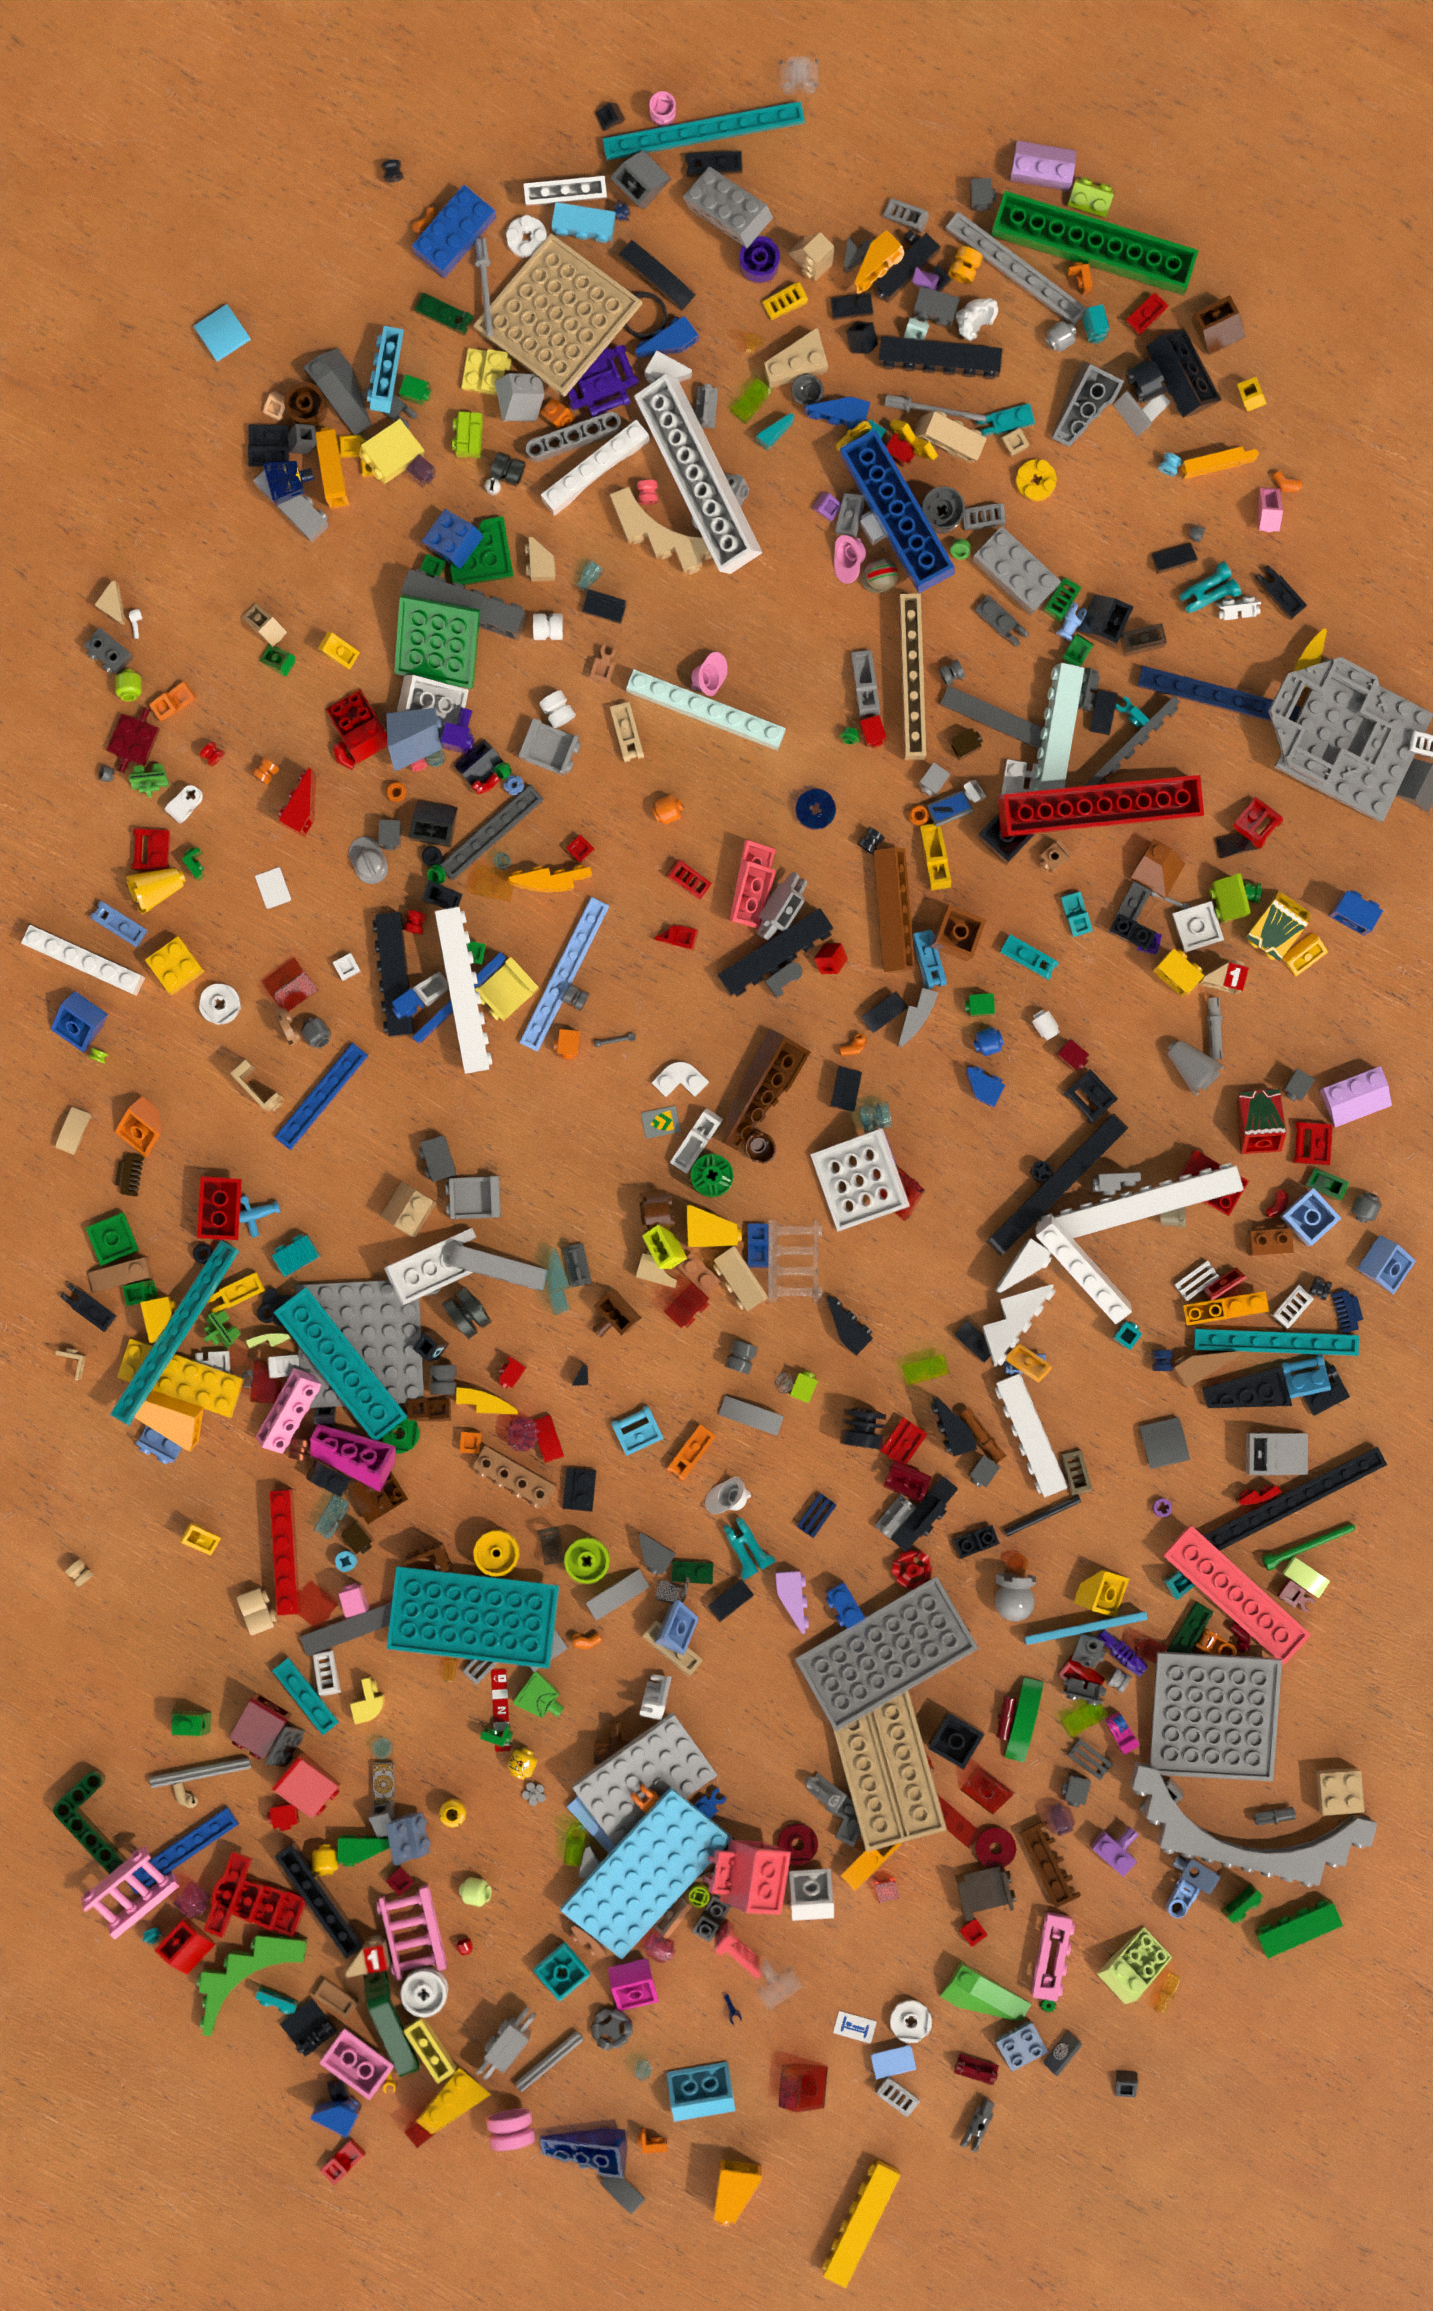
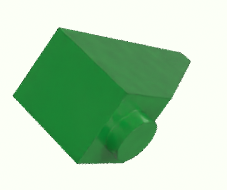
[337,1835,390,1867]

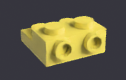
[462,348,511,396]

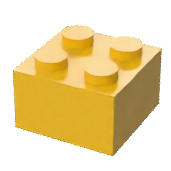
[145,936,206,995]
[1152,949,1204,998]

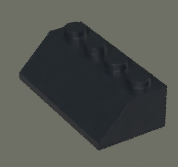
[1146,329,1222,418]

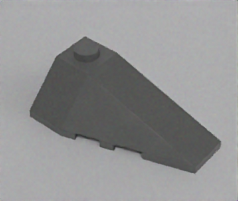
[1051,360,1124,447]

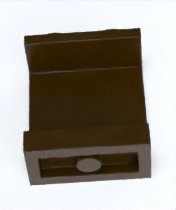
[955,1864,1016,1921]

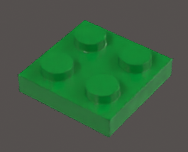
[86,1212,140,1266]
[1221,1883,1264,1924]

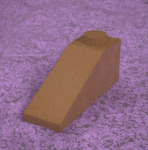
[88,1257,153,1293]
[1173,1351,1239,1388]

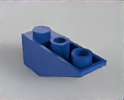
[635,316,699,358]
[805,397,871,429]

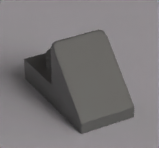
[843,237,875,274]

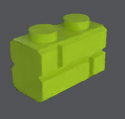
[452,412,483,458]

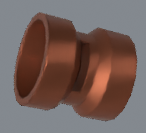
[288,1437,311,1462]

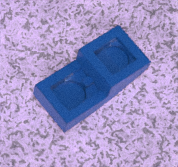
[748,1224,769,1268]

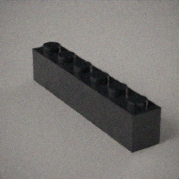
[878,336,1003,379]
[718,908,834,997]
[373,912,415,1038]
[275,1841,365,1959]

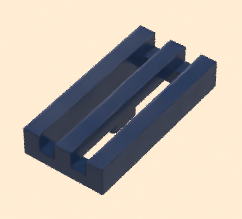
[796,1493,837,1538]

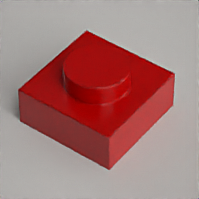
[566,834,595,864]
[959,1917,988,1947]

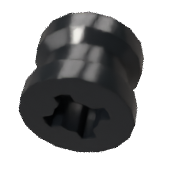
[381,160,404,183]
[1030,1161,1052,1182]
[1309,1276,1332,1301]
[327,2078,350,2102]

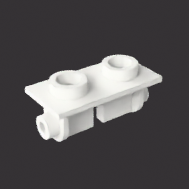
[1217,596,1261,620]

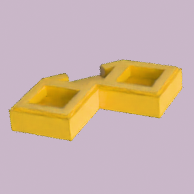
[890,419,938,461]
[340,435,374,477]

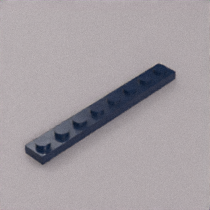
[1137,666,1300,722]

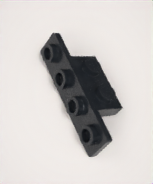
[891,1476,958,1551]

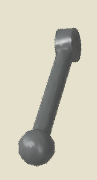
[594,1033,636,1047]

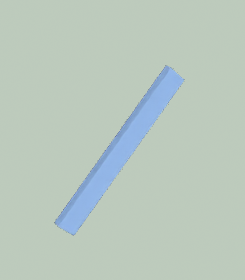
[519,897,610,1052]

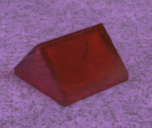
[261,957,318,1013]
[960,1764,1014,1815]

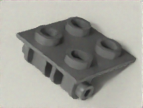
[265,1723,305,1767]

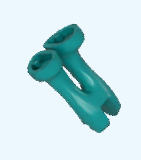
[1178,560,1242,613]
[723,1517,776,1581]

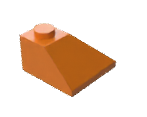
[115,1096,162,1158]

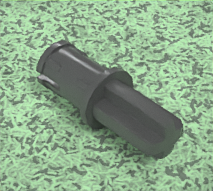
[1253,1806,1296,1826]

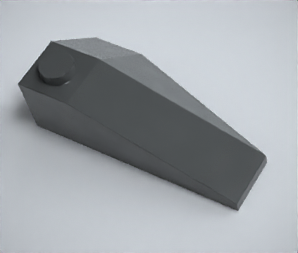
[304,348,371,435]

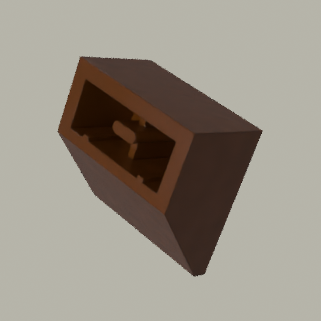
[1191,295,1245,355]
[346,1472,408,1524]

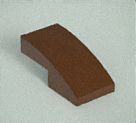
[407,1398,451,1422]

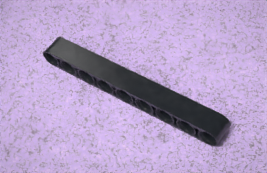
[986,1113,1129,1256]

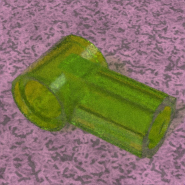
[563,1822,586,1866]

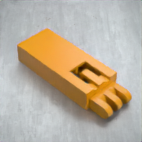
[1180,446,1259,479]

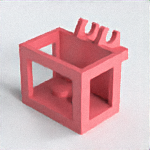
[704,1839,791,1915]

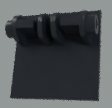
[280,1998,338,2057]

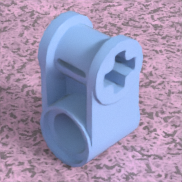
[1165,1877,1200,1918]

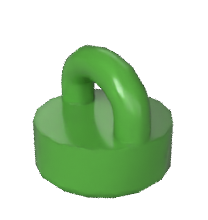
[950,538,971,560]

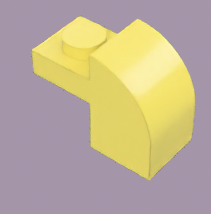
[350,1676,385,1724]

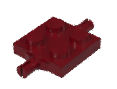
[106,707,160,773]

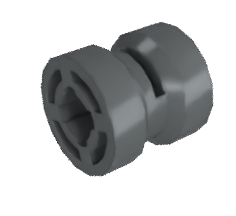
[938,659,965,686]
[562,984,590,1011]

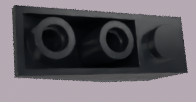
[826,1296,873,1356]

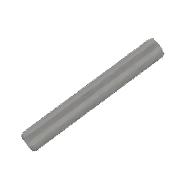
[515,2031,583,2092]

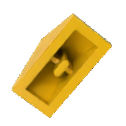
[180,1522,221,1556]

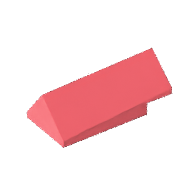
[730,840,776,929]

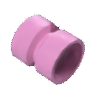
[649,91,676,127]

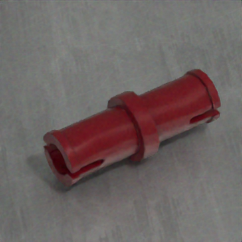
[996,1696,1016,1740]

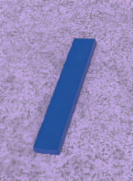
[412,952,507,1044]
[275,1042,369,1150]
[128,1807,239,1894]

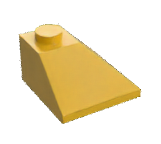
[140,1297,177,1343]
[1074,1570,1129,1617]

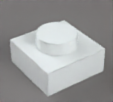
[964,780,986,803]
[333,953,361,981]

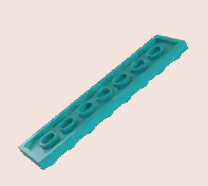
[274,1287,408,1441]

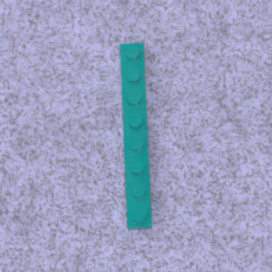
[1194,1329,1359,1356]

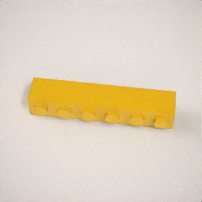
[821,2159,901,2288]

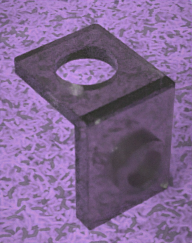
[537,1526,565,1566]
[655,1578,690,1604]

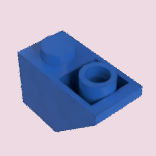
[966,1065,1005,1108]

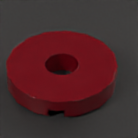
[777,1823,818,1865]
[975,1827,1017,1867]

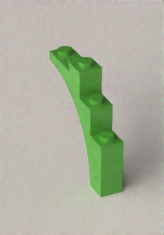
[197,1932,308,2036]

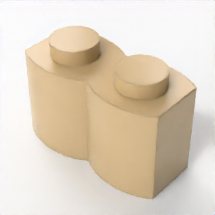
[236,1587,277,1636]

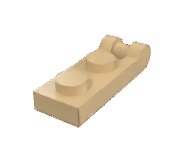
[610,702,644,763]

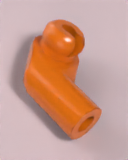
[1272,470,1302,493]

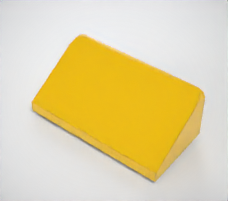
[1282,933,1328,976]

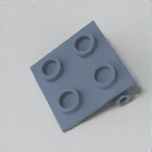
[995,2021,1048,2072]

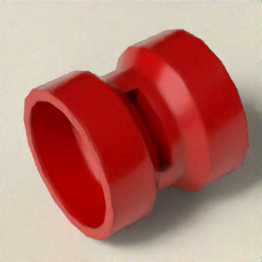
[403,910,427,935]

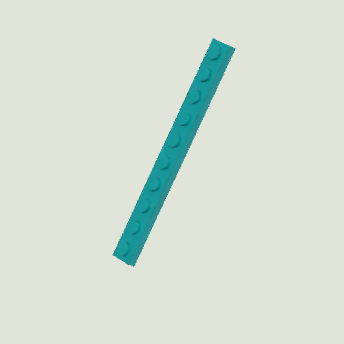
[603,101,805,161]
[110,1240,239,1426]

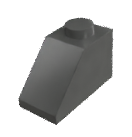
[639,1531,676,1576]

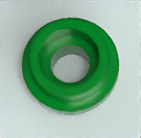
[840,727,860,745]
[427,864,446,884]

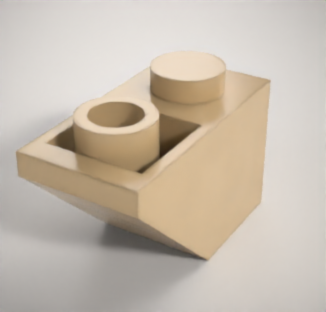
[525,537,556,582]

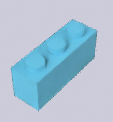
[552,202,616,243]

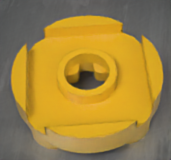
[1016,460,1057,501]

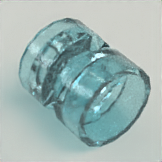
[859,1101,892,1132]

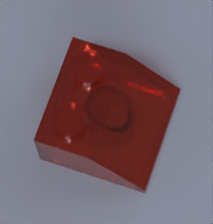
[778,2063,828,2112]

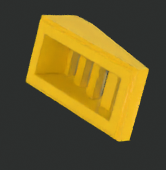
[762,282,808,321]

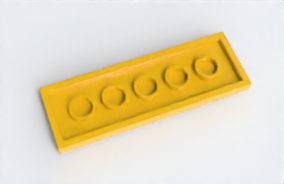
[117,1338,245,1418]

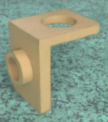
[55,1348,86,1380]

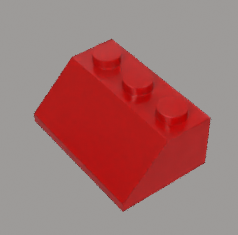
[197,1177,242,1240]

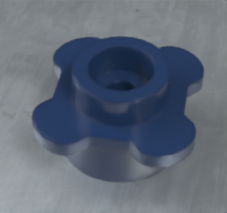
[614,200,630,222]

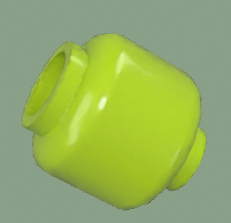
[115,669,142,701]

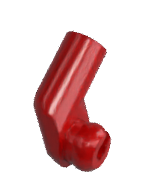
[332,741,356,770]
[471,773,500,795]

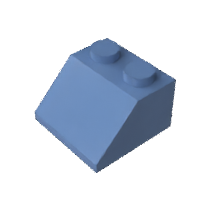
[1358,1235,1416,1295]

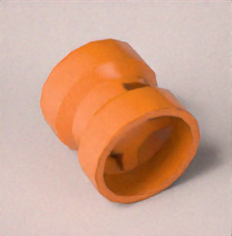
[251,757,280,785]

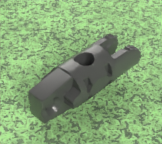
[960,2098,994,2153]

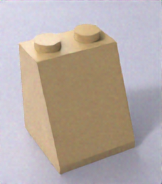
[381,1181,437,1237]

